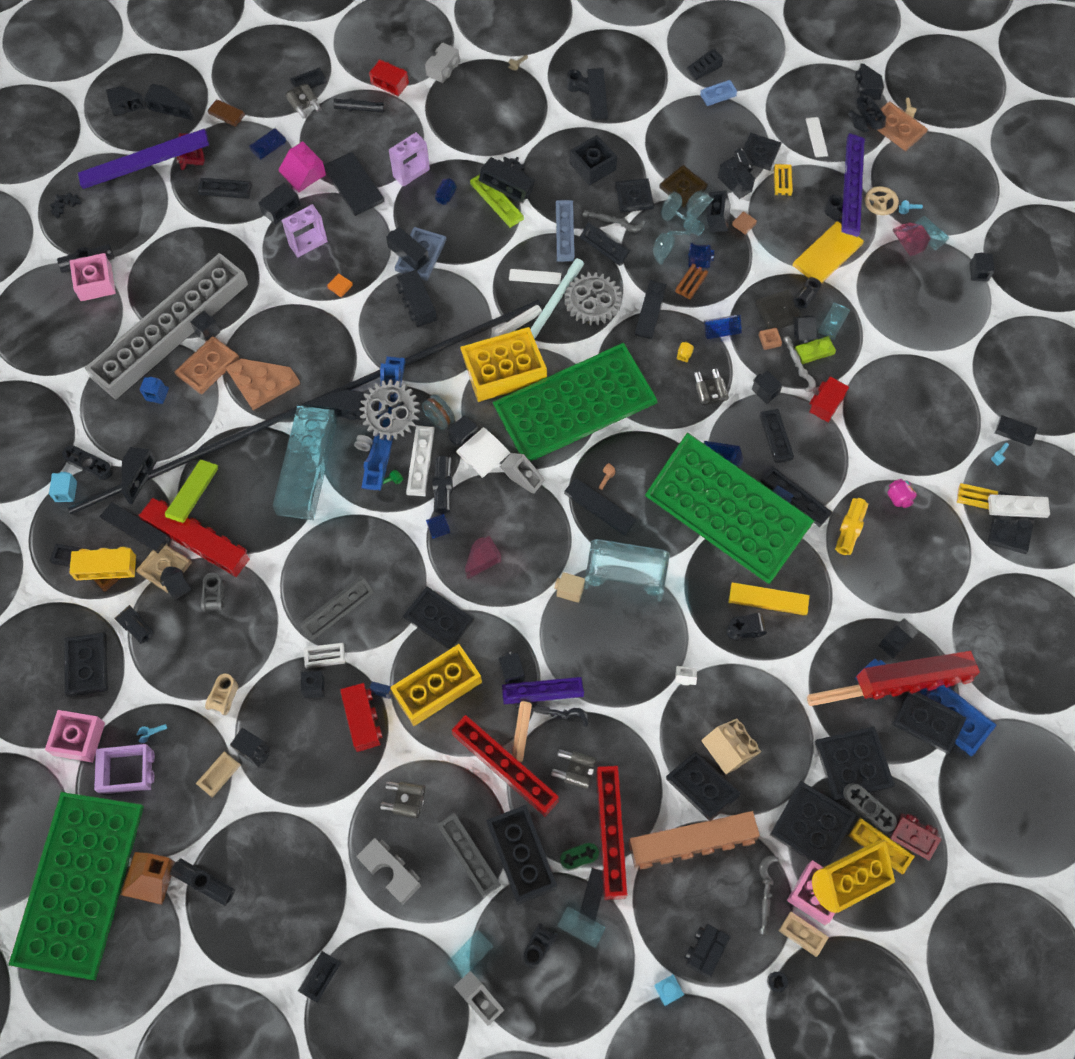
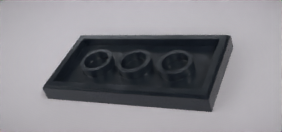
[324,152,385,216]

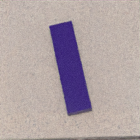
[502,677,584,704]

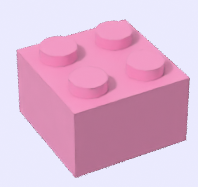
[70,253,116,301]
[45,710,105,762]

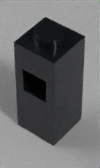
[386,226,429,271]

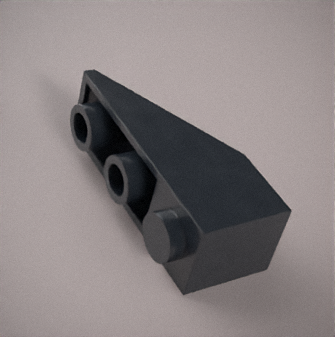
[305,390,366,420]

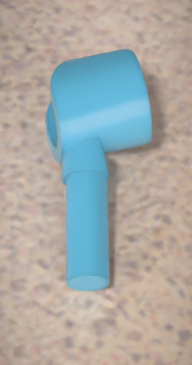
[899,200,923,214]
[991,443,1009,466]
[137,724,167,743]

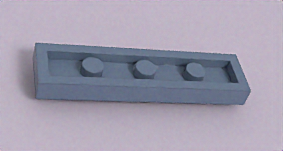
[556,200,574,262]

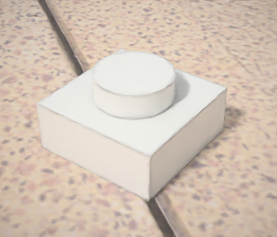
[675,666,697,685]

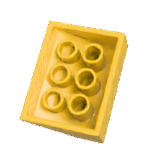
[460,327,547,402]

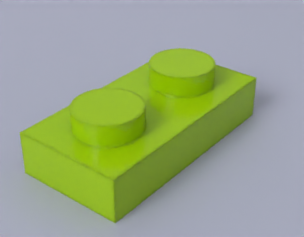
[795,336,836,364]

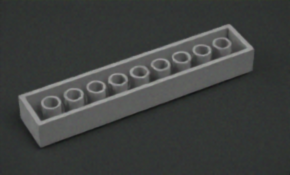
[85,253,248,400]

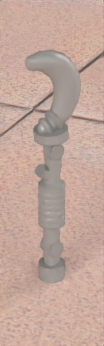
[783,336,816,392]

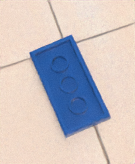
[918,685,997,756]

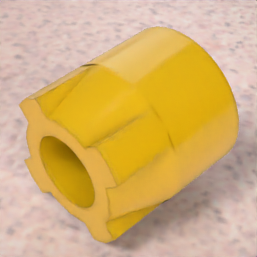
[677,342,694,362]

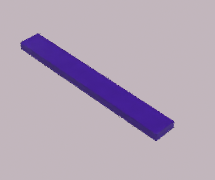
[78,129,210,189]
[841,133,865,237]

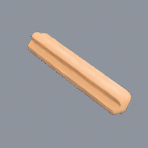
[807,685,864,706]
[512,701,532,763]

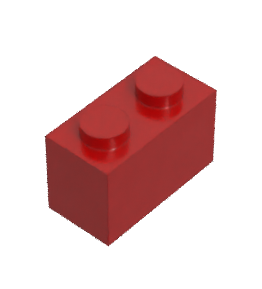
[369,60,409,97]
[809,377,849,423]

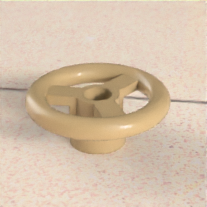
[864,186,899,215]

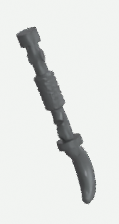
[583,210,645,232]
[759,856,779,936]

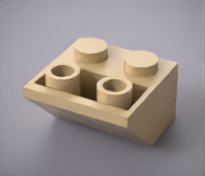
[701,719,761,774]

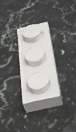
[988,494,1050,518]

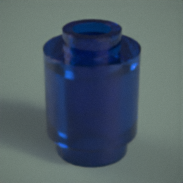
[435,178,457,205]

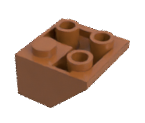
[120,852,175,905]

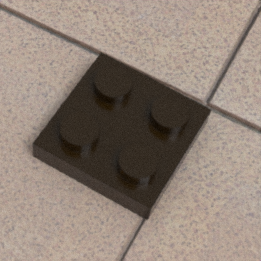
[659,165,708,208]

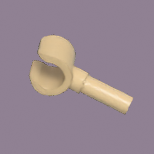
[905,98,916,118]

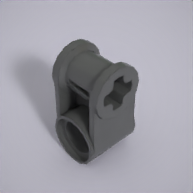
[201,573,225,612]

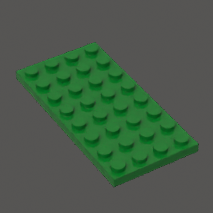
[493,342,657,462]
[645,433,815,584]
[8,792,144,981]

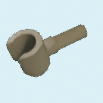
[508,55,528,71]

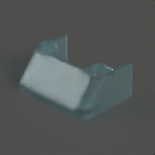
[584,539,670,602]

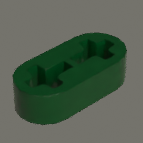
[560,843,599,871]

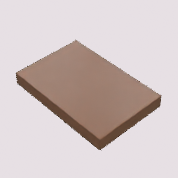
[875,101,928,151]
[174,336,240,395]

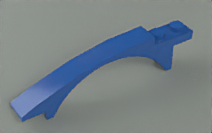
[362,357,405,491]

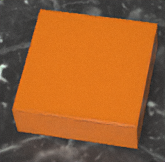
[327,273,353,297]

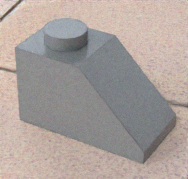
[500,453,545,494]
[454,971,504,1026]

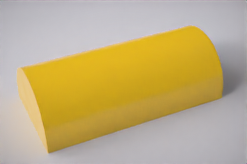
[812,840,895,913]

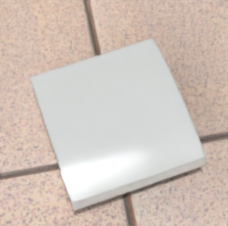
[456,427,510,478]

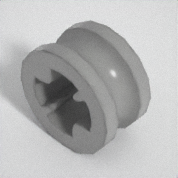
[354,435,373,451]

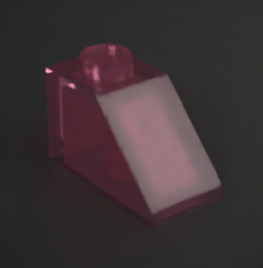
[892,223,931,256]
[465,536,501,579]

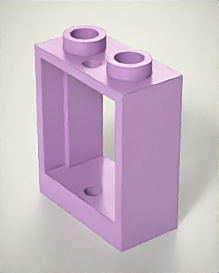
[389,132,430,187]
[282,204,328,258]
[95,744,155,795]

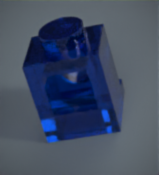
[688,243,714,268]

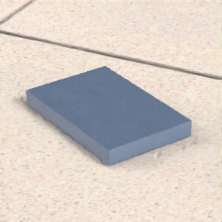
[394,227,446,281]

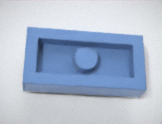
[700,80,737,106]

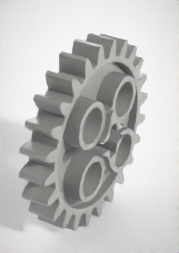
[565,272,622,325]
[359,380,421,441]

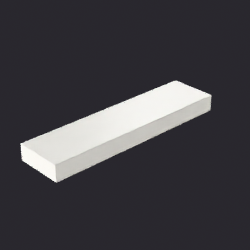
[406,425,435,496]

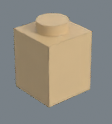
[554,572,585,603]

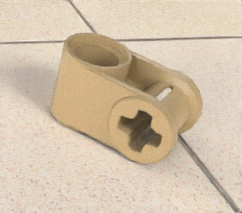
[205,674,238,716]

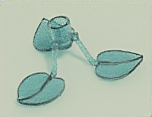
[654,192,713,265]

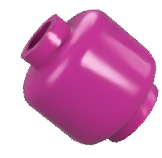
[887,479,917,508]

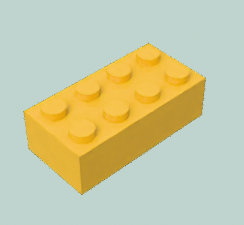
[390,644,482,726]

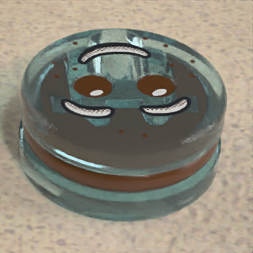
[422,394,455,430]

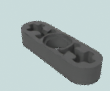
[843,783,897,831]

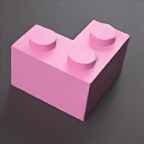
[787,860,835,926]

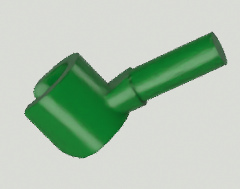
[383,470,403,484]

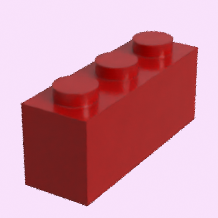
[340,683,383,752]

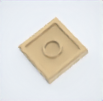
[136,545,192,593]

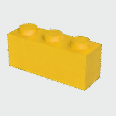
[70,547,136,580]

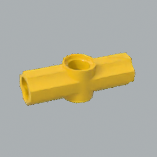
[835,498,868,555]

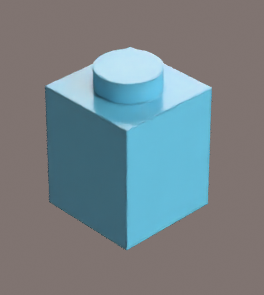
[49,472,77,502]

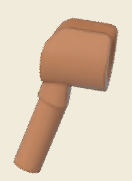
[599,463,615,490]

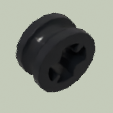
[767,971,788,992]

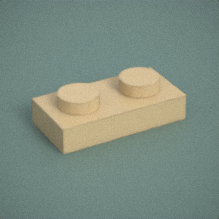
[779,912,829,957]

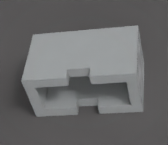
[425,42,460,83]

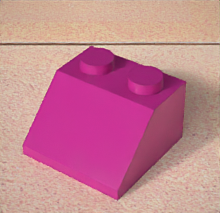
[279,141,326,192]

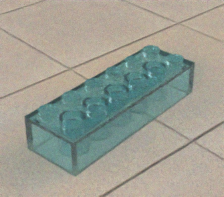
[273,405,337,520]

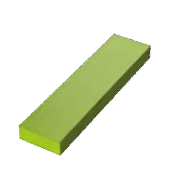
[470,174,524,228]
[165,459,218,523]

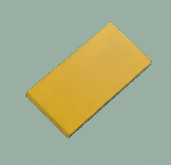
[792,221,864,284]

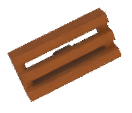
[675,264,708,300]

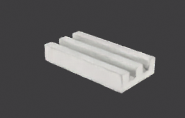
[304,643,346,669]

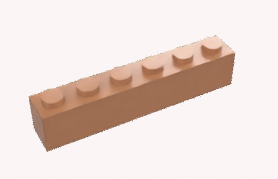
[628,811,760,869]

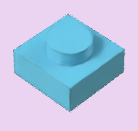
[653,975,684,1006]

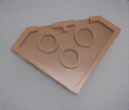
[225,359,300,410]

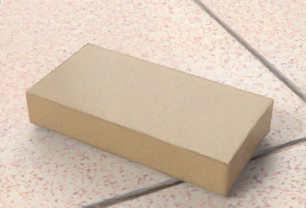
[196,751,241,798]

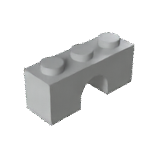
[356,838,421,905]

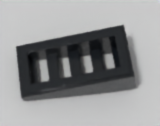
[686,48,723,80]

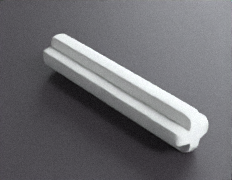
[495,305,542,336]

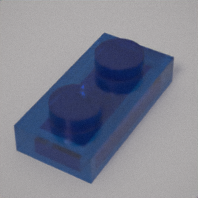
[249,128,287,160]
[704,314,742,339]

